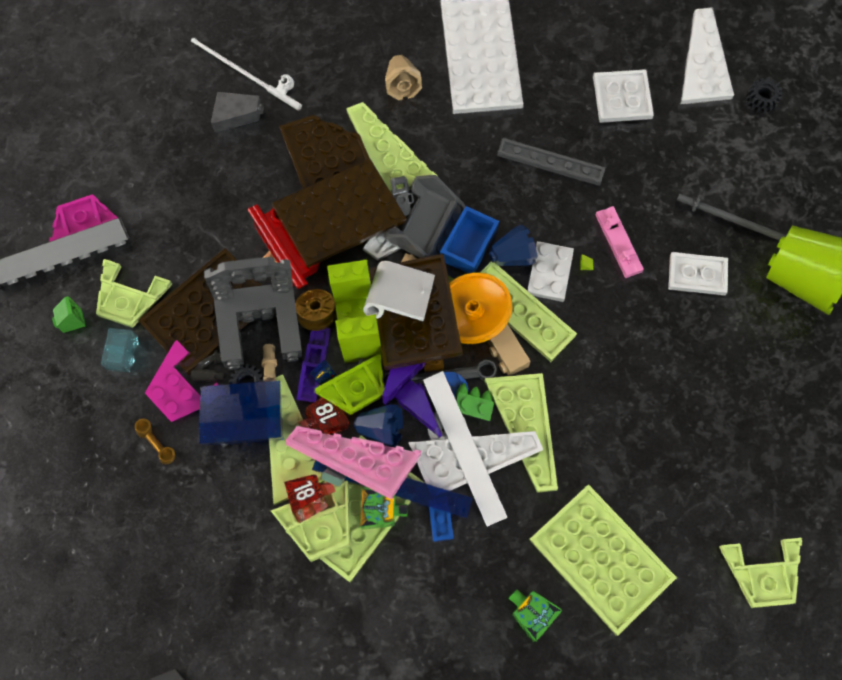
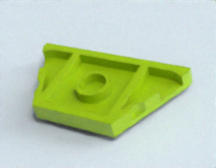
[315,354,385,415]

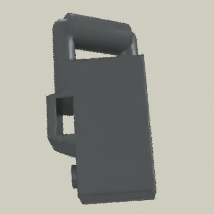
[390,176,414,216]

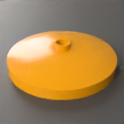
[449,273,513,344]

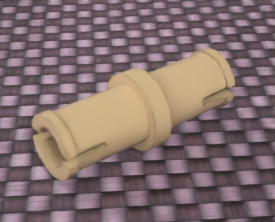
[262,344,277,383]

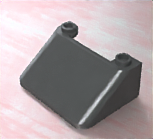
[384,175,465,258]

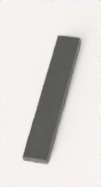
[497,138,606,186]

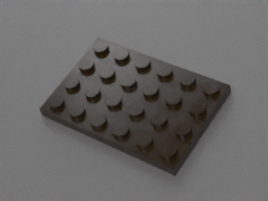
[272,159,407,268]
[138,248,262,375]
[370,254,463,370]

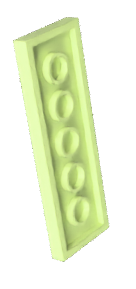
[480,262,577,362]

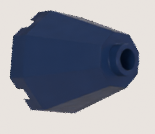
[489,225,538,266]
[354,404,404,448]

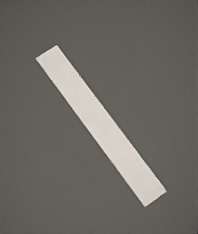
[423,371,508,526]

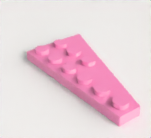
[286,426,422,500]

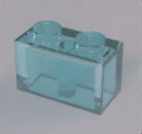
[101,328,138,372]

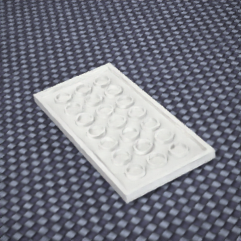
[440,0,523,114]

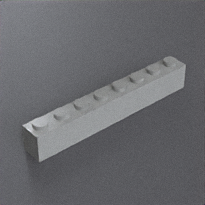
[0,217,129,288]

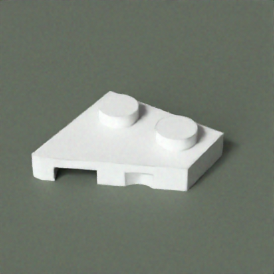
[363,227,401,260]

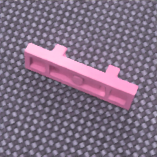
[596,206,644,278]

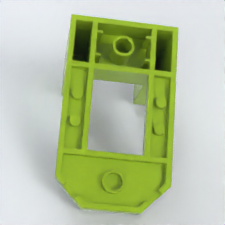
[327,260,454,363]

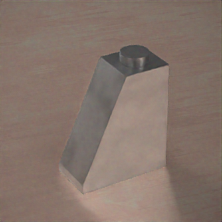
[211,92,264,132]

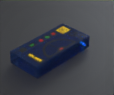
[310,360,337,386]

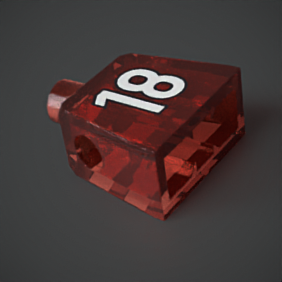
[298,397,349,435]
[284,474,336,523]

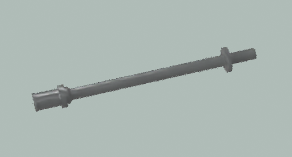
[677,193,787,241]

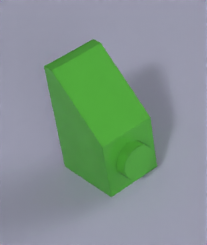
[52,296,86,333]

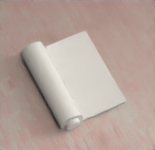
[364,261,435,321]

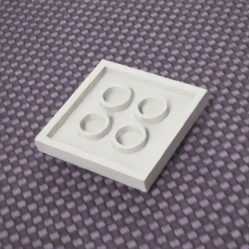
[593,70,654,122]

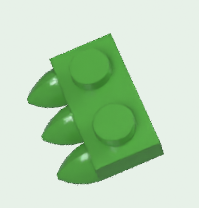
[455,383,494,421]

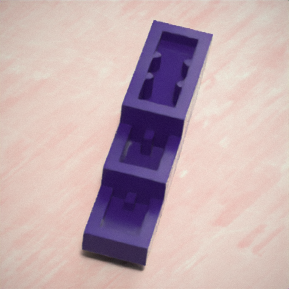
[297,328,331,403]

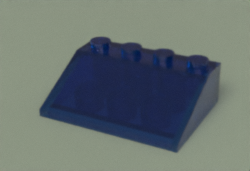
[199,381,284,446]

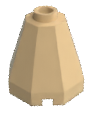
[385,55,422,100]

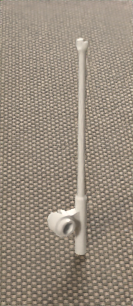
[191,38,302,111]

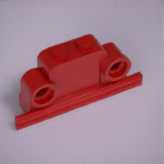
[248,204,320,289]

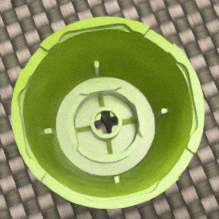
[766,225,842,315]

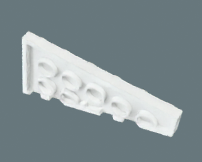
[680,8,734,104]

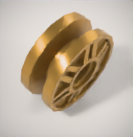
[295,289,337,331]

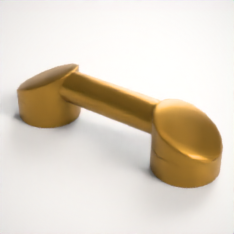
[135,419,176,464]

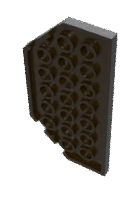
[279,115,370,247]

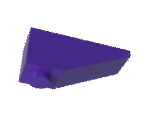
[383,363,425,405]
[394,380,442,438]

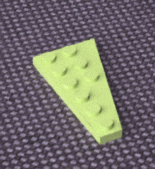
[347,102,437,192]
[484,373,558,492]
[265,374,325,505]

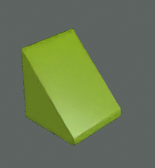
[580,255,594,270]

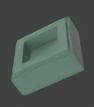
[321,467,346,487]

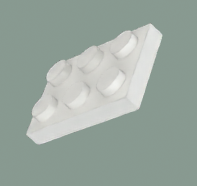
[527,241,574,302]
[669,252,728,295]

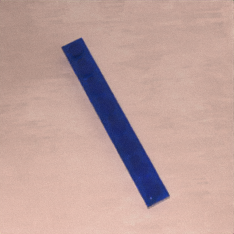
[312,460,473,519]

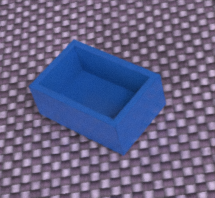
[440,206,499,274]

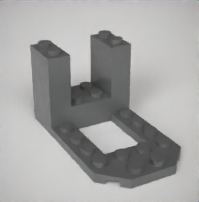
[204,257,302,370]

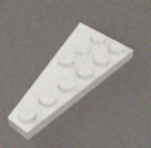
[408,431,543,498]

